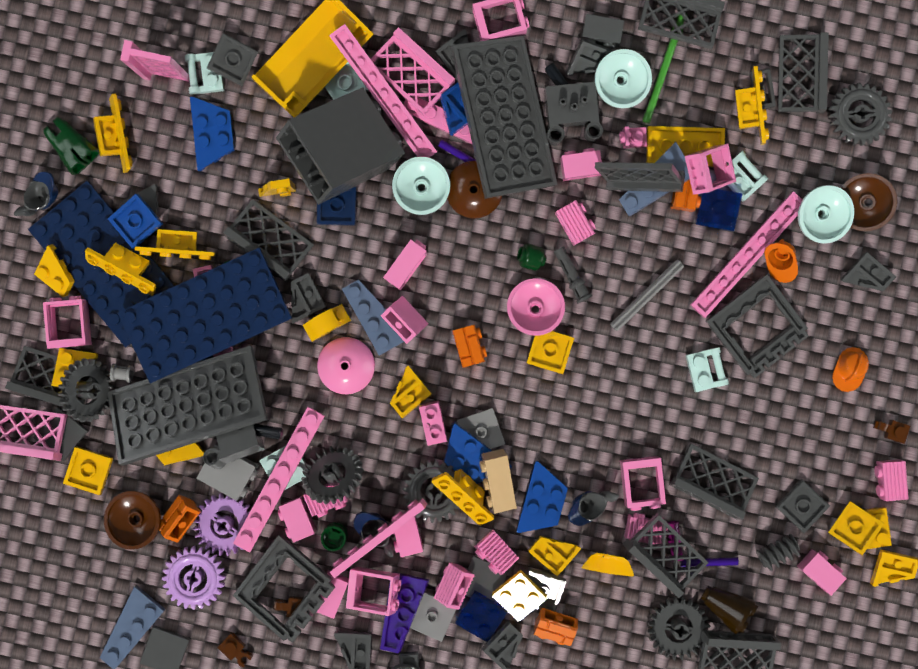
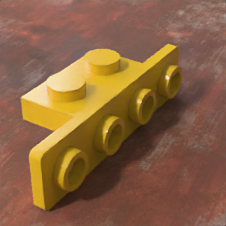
[735,66,769,145]
[93,93,132,173]
[135,229,216,260]
[85,242,156,296]
[432,469,494,525]

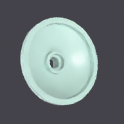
[595,49,652,108]
[392,157,450,215]
[798,185,854,243]

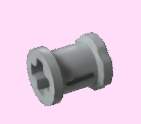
[110,364,134,383]

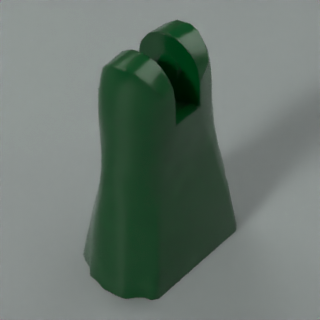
[43,117,100,175]

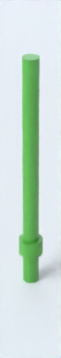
[643,14,687,124]

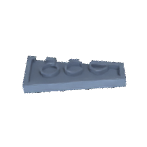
[619,142,690,216]
[342,280,404,356]
[100,585,166,669]

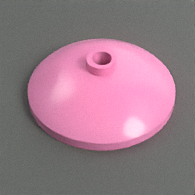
[507,278,565,336]
[317,337,375,394]

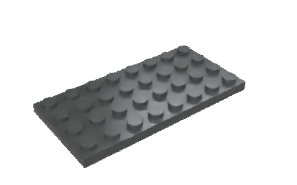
[450,35,558,199]
[108,346,268,466]

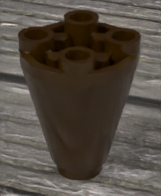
[701,585,758,634]

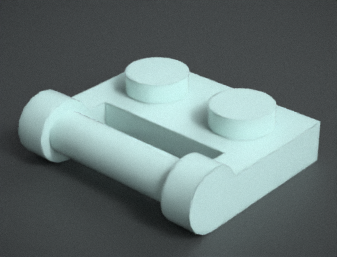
[185,52,225,95]
[727,150,768,202]
[685,347,729,392]

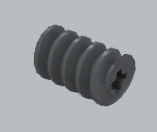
[756,534,800,571]

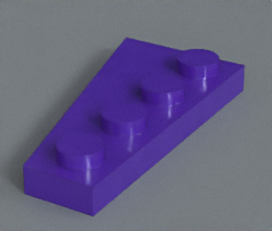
[380,572,429,653]

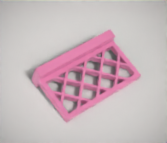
[371,27,455,116]
[120,40,189,82]
[0,405,67,461]

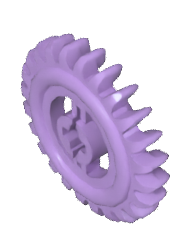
[193,493,250,556]
[162,546,226,610]

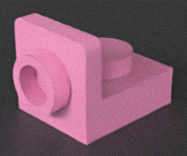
[619,126,647,149]

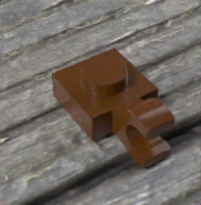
[873,420,911,444]
[274,596,304,617]

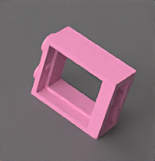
[472,0,529,41]
[685,144,736,195]
[383,239,427,291]
[43,296,92,349]
[419,400,447,446]
[620,456,666,511]
[346,567,401,616]

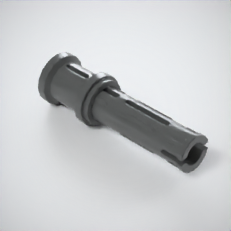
[554,246,593,304]

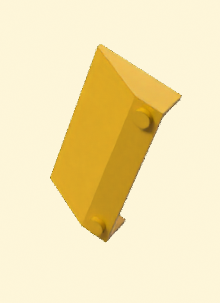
[251,0,373,117]

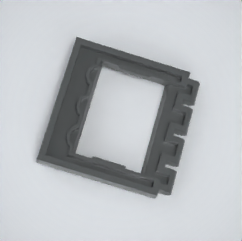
[705,274,809,379]
[233,535,335,643]

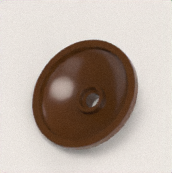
[447,161,502,218]
[841,173,898,231]
[104,491,161,550]

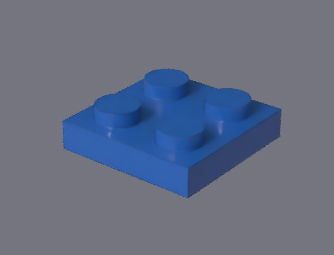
[108,194,163,249]

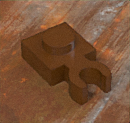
[217,632,253,667]

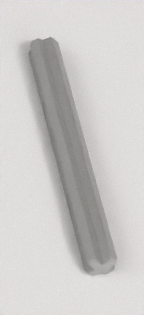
[610,260,684,331]

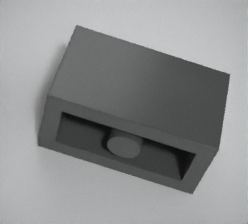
[580,14,624,50]

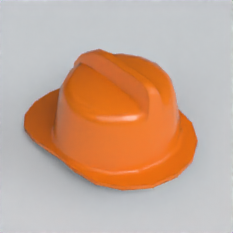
[764,239,798,283]
[832,347,869,392]

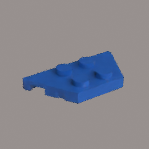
[440,83,468,136]
[190,97,235,171]
[444,421,512,484]
[516,460,568,533]

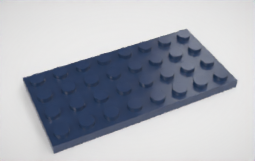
[28,181,175,348]
[118,248,293,383]

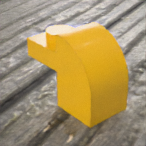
[303,304,351,342]

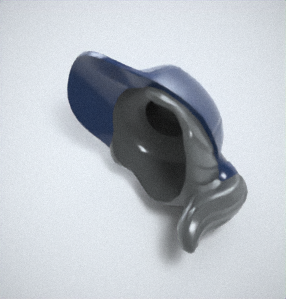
[14,171,58,216]
[568,490,620,526]
[354,512,394,557]

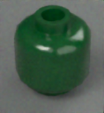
[517,243,547,271]

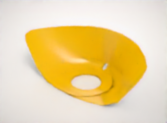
[581,553,634,577]

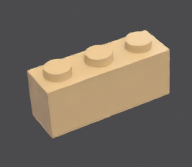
[479,449,517,514]

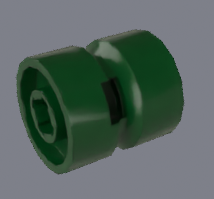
[321,522,348,551]

